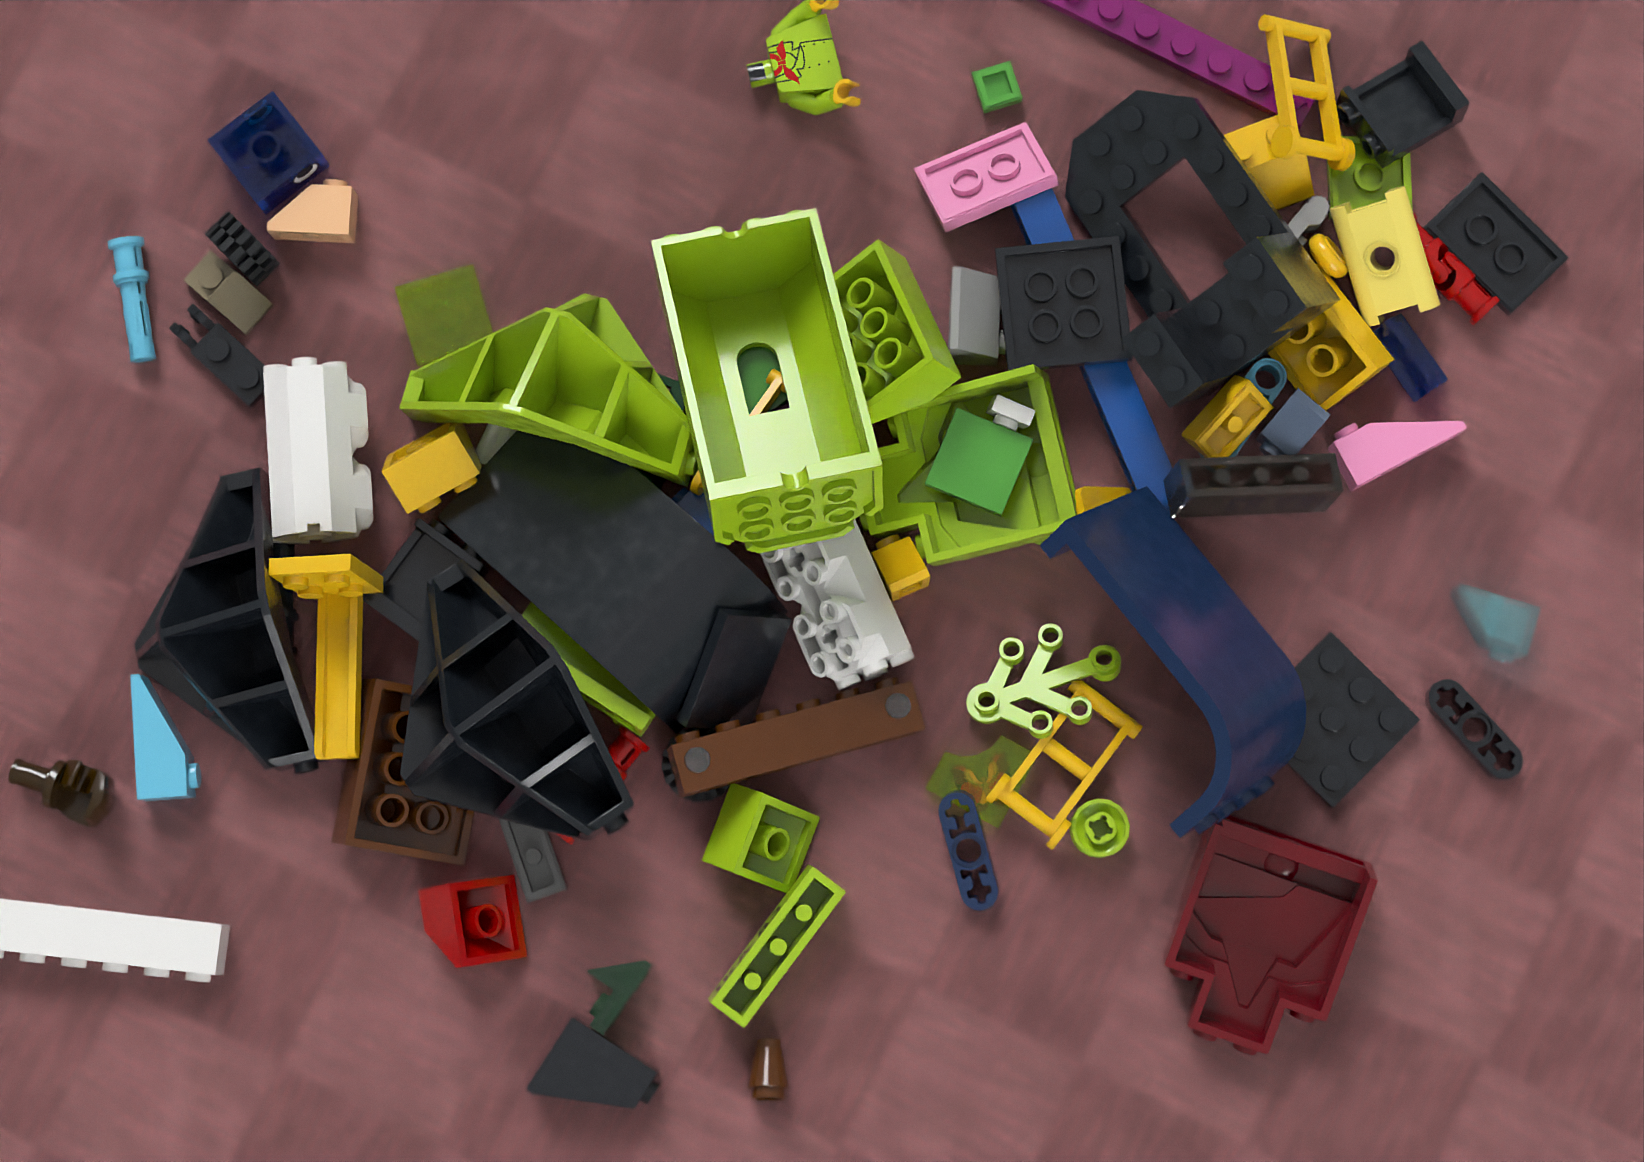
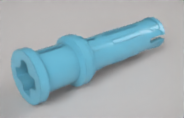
[107,236,157,363]

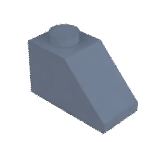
[1256,388,1330,465]

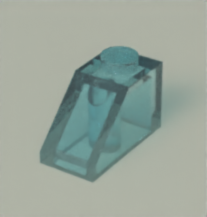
[1450,583,1541,663]

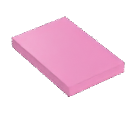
[914,122,1059,233]

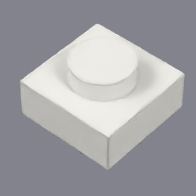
[986,394,1036,432]

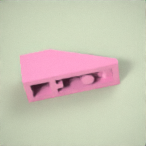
[1327,421,1467,492]

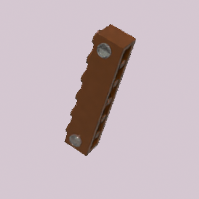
[667,677,926,798]

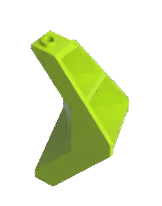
[399,293,699,487]

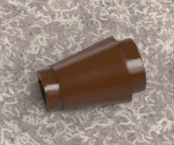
[747,1038,789,1101]

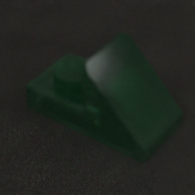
[587,960,654,1035]

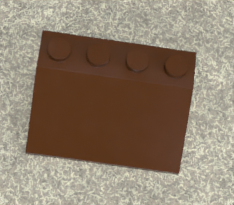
[331,678,474,866]

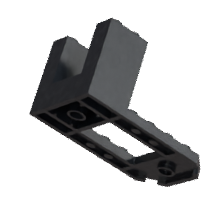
[1065,90,1341,408]

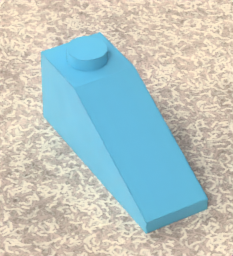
[130,674,201,801]

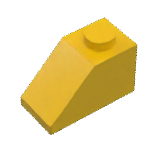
[871,534,930,602]

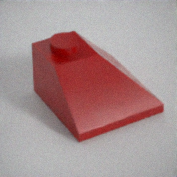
[418,874,528,968]

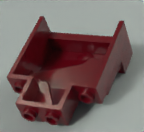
[1163,814,1378,1056]

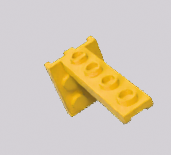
[269,554,383,760]

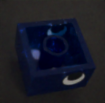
[207,91,330,215]

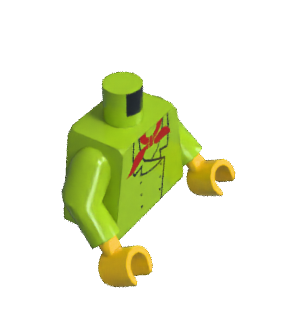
[746,0,861,116]

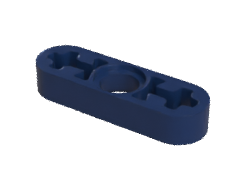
[938,790,999,911]

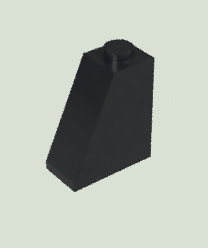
[526,1016,661,1109]

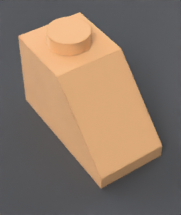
[267,179,358,243]

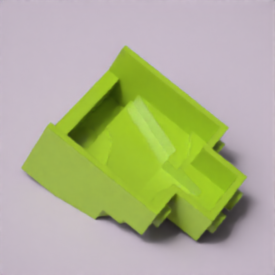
[859,364,1077,566]

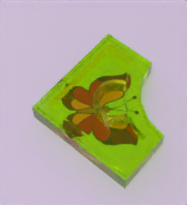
[925,735,1035,829]

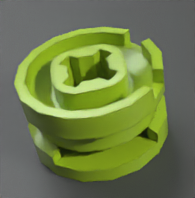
[1069,798,1130,858]

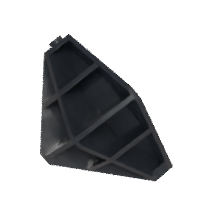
[134,467,326,774]
[400,559,635,841]

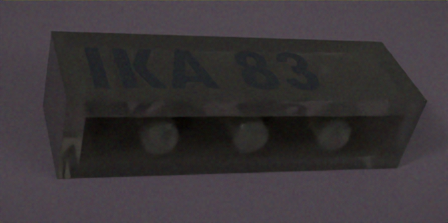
[1163,453,1344,518]

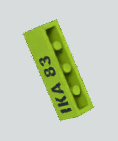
[707,864,846,1028]

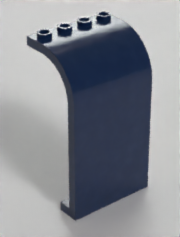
[1040,486,1306,838]

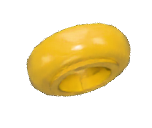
[1309,234,1348,278]

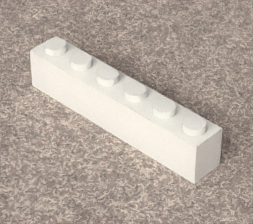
[0,898,230,982]

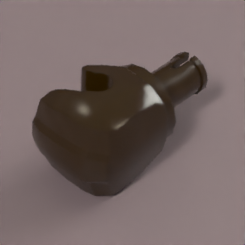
[8,758,115,828]

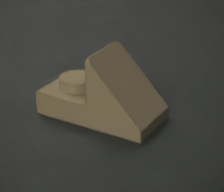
[184,250,274,335]

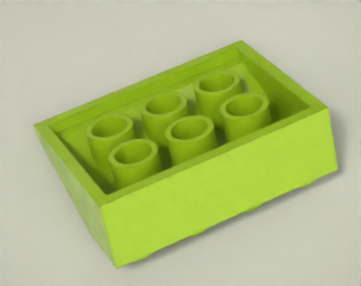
[833,239,961,424]

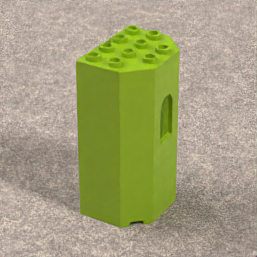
[651,208,884,553]

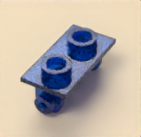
[1373,313,1448,403]

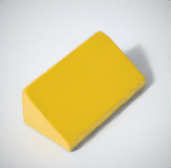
[1181,375,1274,468]

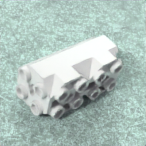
[263,357,373,544]
[760,519,915,691]

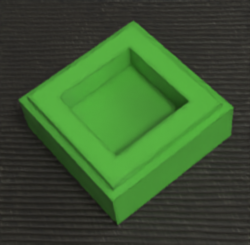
[971,61,1023,114]

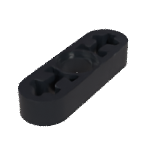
[1425,679,1523,780]

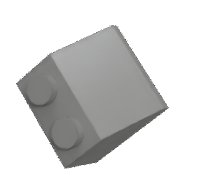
[948,266,1006,366]

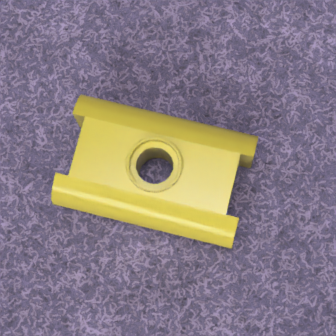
[1329,186,1440,327]

